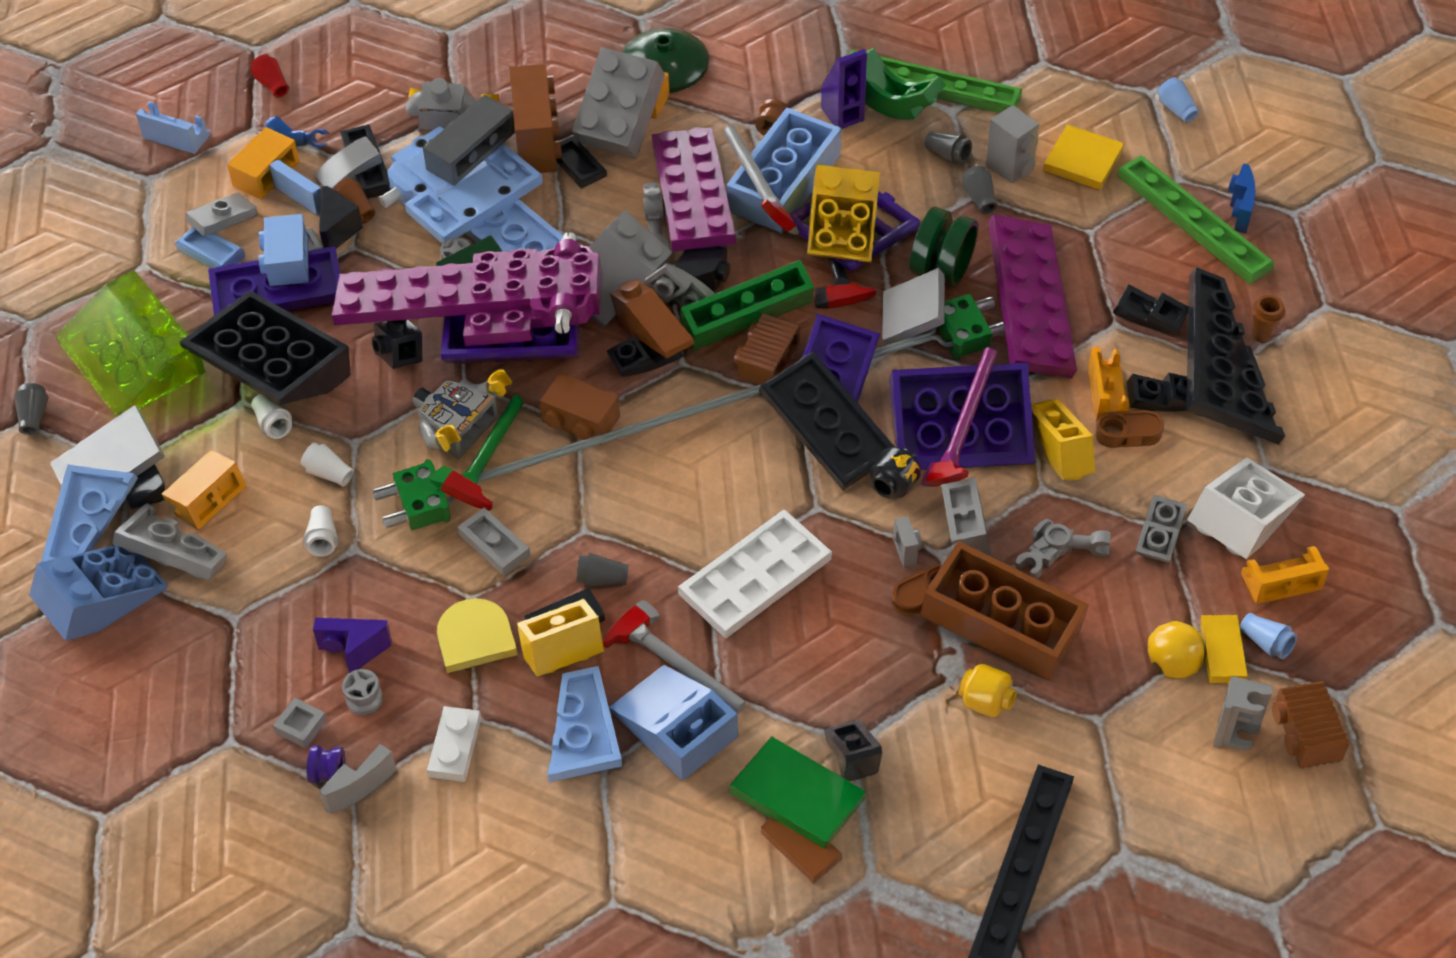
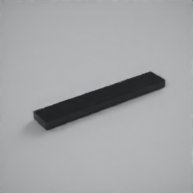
[968,764,1074,958]

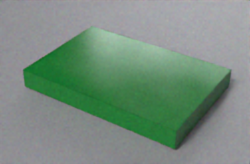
[729,736,866,849]

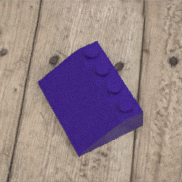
[889,363,1036,470]

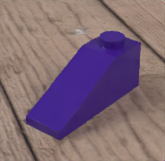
[821,49,867,129]

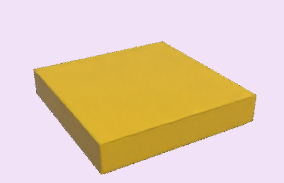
[1043,124,1124,190]

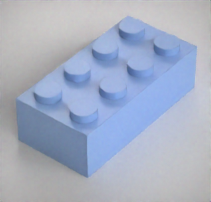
[726,108,841,233]

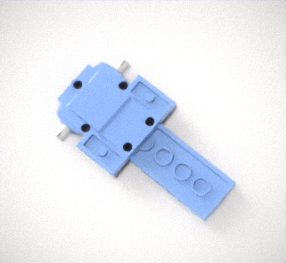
[379,126,563,252]

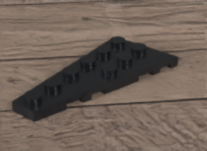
[1186,267,1285,445]

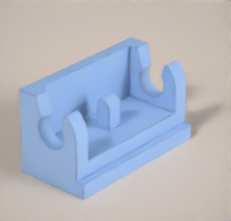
[136,101,211,154]

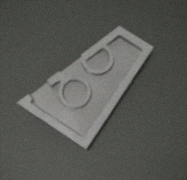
[112,503,227,580]

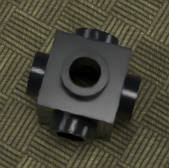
[372,320,423,369]

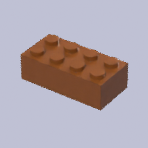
[921,541,1089,681]

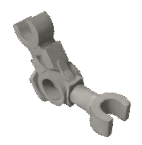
[643,182,669,249]
[1016,518,1111,579]

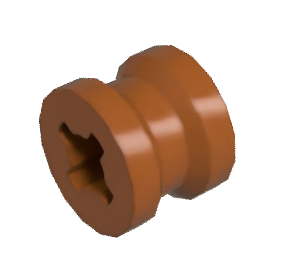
[755,99,788,136]

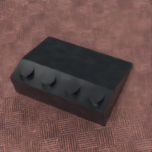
[179,290,351,405]

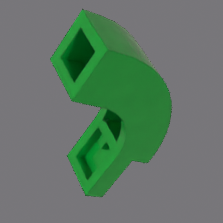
[865,48,946,120]

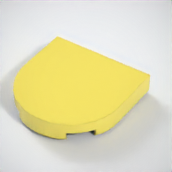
[437,598,518,673]

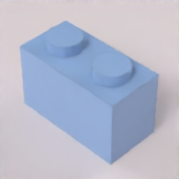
[259,214,309,286]

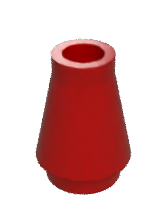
[250,54,289,98]

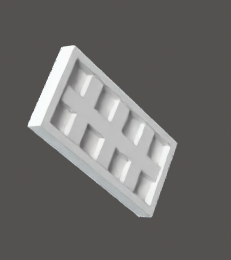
[678,510,832,639]

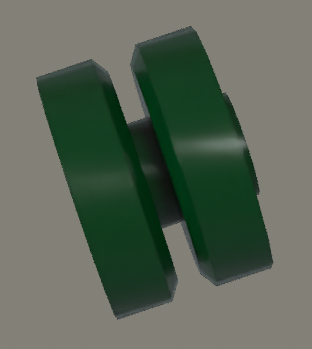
[910,206,979,288]

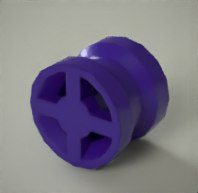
[306,745,346,783]

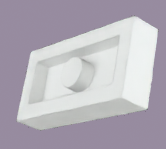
[427,706,481,782]

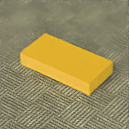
[1199,615,1248,684]

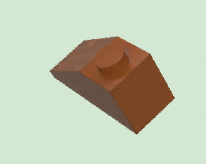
[610,279,694,359]

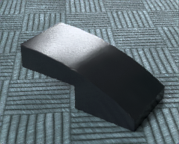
[1113,284,1188,333]

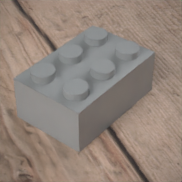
[571,47,665,159]

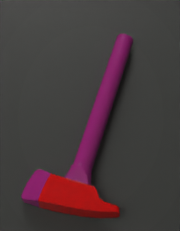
[921,348,997,487]

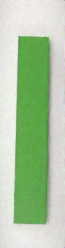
[849,50,1023,113]
[1118,155,1275,284]

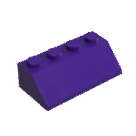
[441,315,580,363]

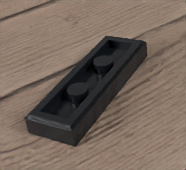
[340,124,391,199]

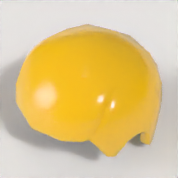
[1148,621,1204,678]

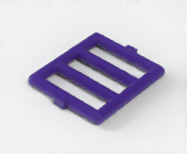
[789,191,920,271]

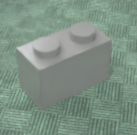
[986,105,1040,184]

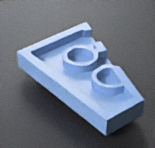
[41,464,138,562]
[547,666,622,783]

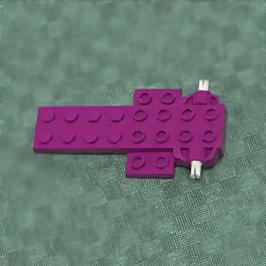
[332,232,602,346]

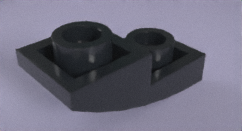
[606,335,683,377]
[1126,372,1187,412]

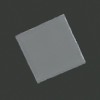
[882,268,944,345]

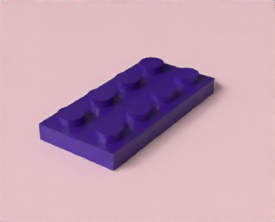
[208,246,340,316]

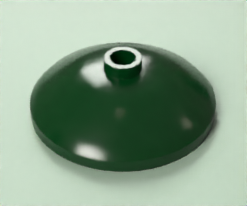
[622,27,709,93]

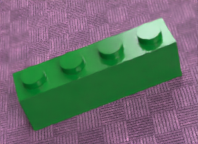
[680,260,814,351]

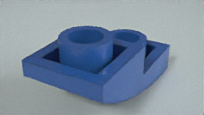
[1228,163,1255,234]

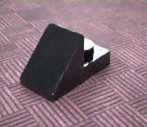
[824,720,883,782]

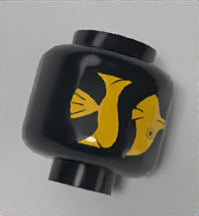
[869,447,921,498]

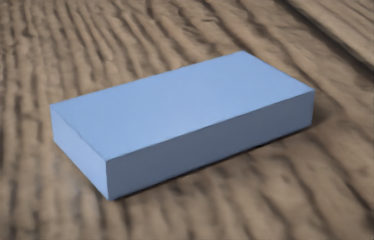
[269,160,321,215]
[175,227,245,268]

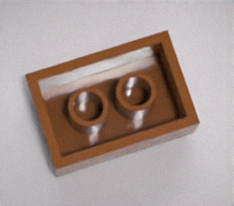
[509,63,562,173]

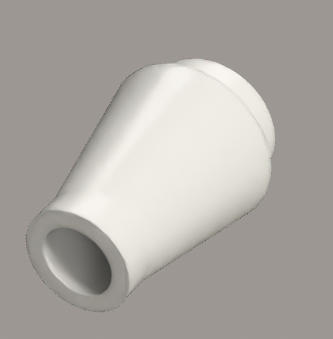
[251,394,292,439]
[301,442,354,487]
[303,505,339,557]

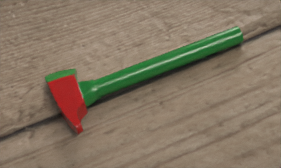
[430,395,524,511]

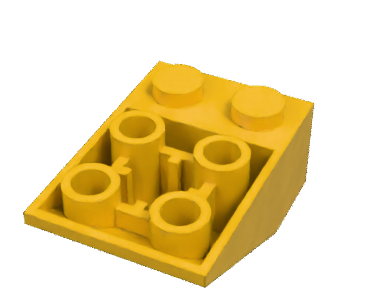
[807,164,880,263]

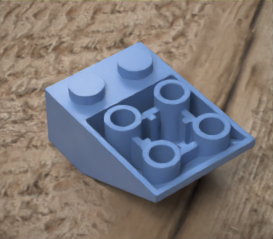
[29,545,168,641]
[609,665,738,781]

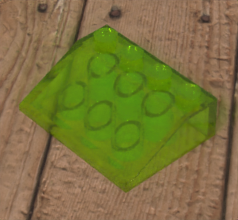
[55,270,206,417]

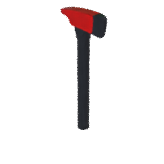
[814,258,876,309]

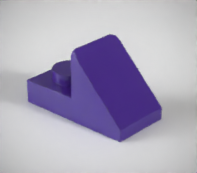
[313,617,392,673]

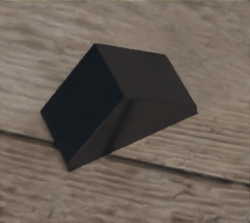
[319,186,363,249]

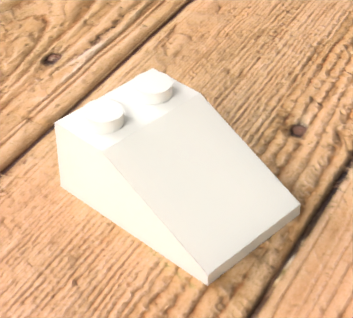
[1187,457,1305,559]

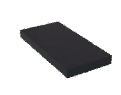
[759,351,895,491]

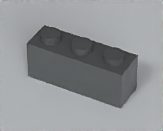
[422,95,515,186]

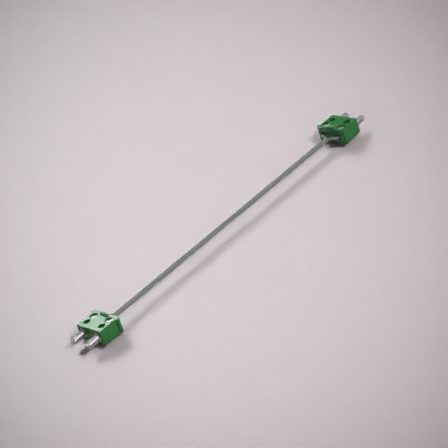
[372,294,1005,531]

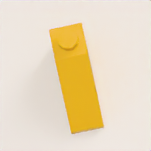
[1031,398,1096,480]

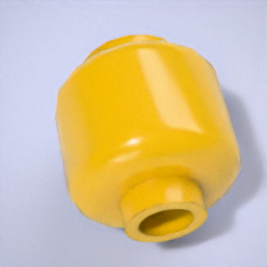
[959,664,1017,718]

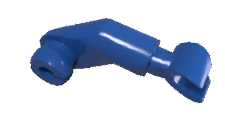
[265,116,329,148]

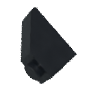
[667,246,731,305]

